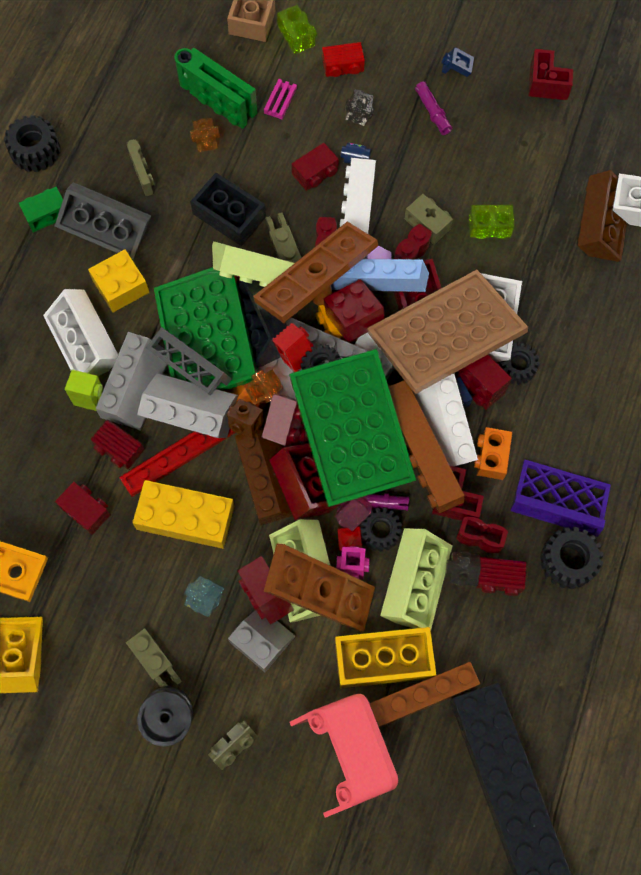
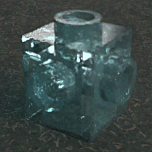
[184,576,224,617]

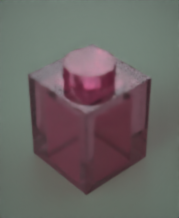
[335,497,372,531]

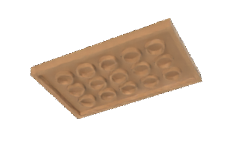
[368,270,528,394]

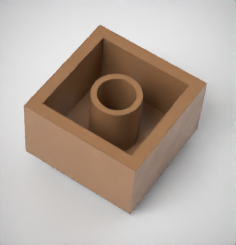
[227,0,276,42]

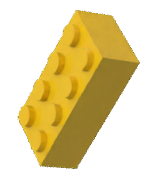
[133,480,235,549]
[335,627,436,688]

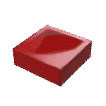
[337,527,362,552]

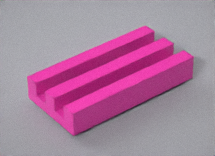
[264,79,297,119]

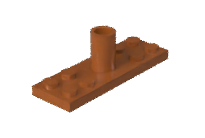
[253,221,378,323]
[264,543,375,632]

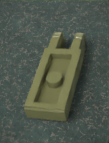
[127,139,155,196]
[265,213,301,263]
[126,628,182,687]

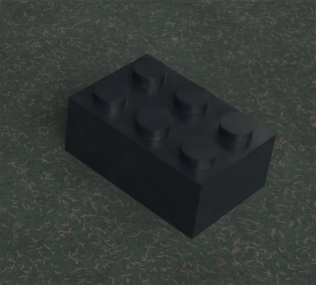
[190,173,266,246]

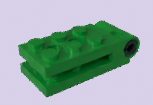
[174,47,258,129]

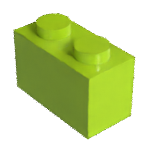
[65,369,104,411]

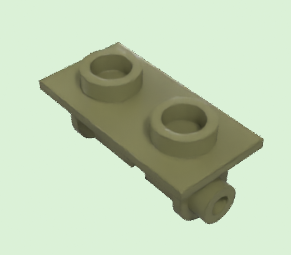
[208,720,257,770]

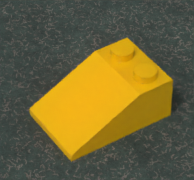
[0,617,43,693]

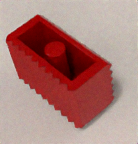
[322,42,365,77]
[273,323,313,372]

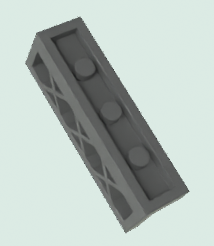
[146,327,232,396]

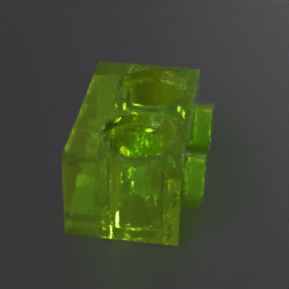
[277,4,317,54]
[469,205,514,239]

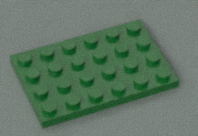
[154,267,259,391]
[289,349,416,507]

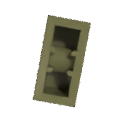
[404,194,453,245]

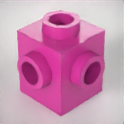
[336,547,369,580]

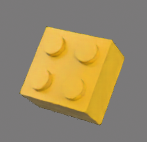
[88,249,149,312]

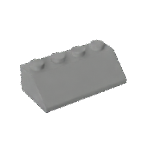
[96,332,168,431]
[137,373,238,438]

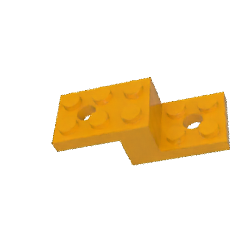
[0,541,48,602]

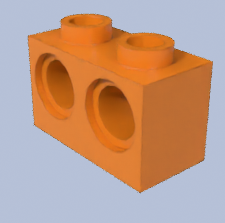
[474,427,512,480]

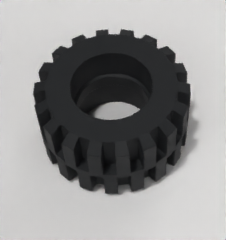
[4,115,60,172]
[540,527,604,589]

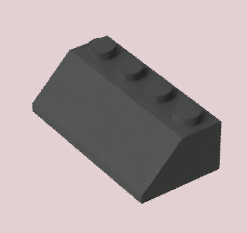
[55,182,151,259]

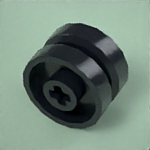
[137,686,194,747]

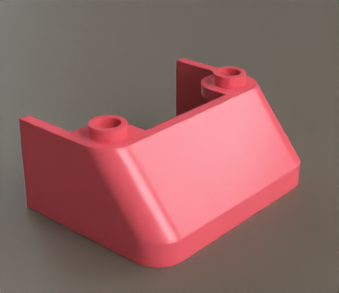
[290,694,398,818]

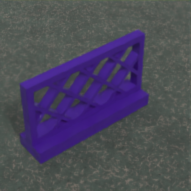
[510,459,611,537]

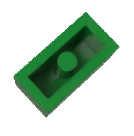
[19,187,63,233]

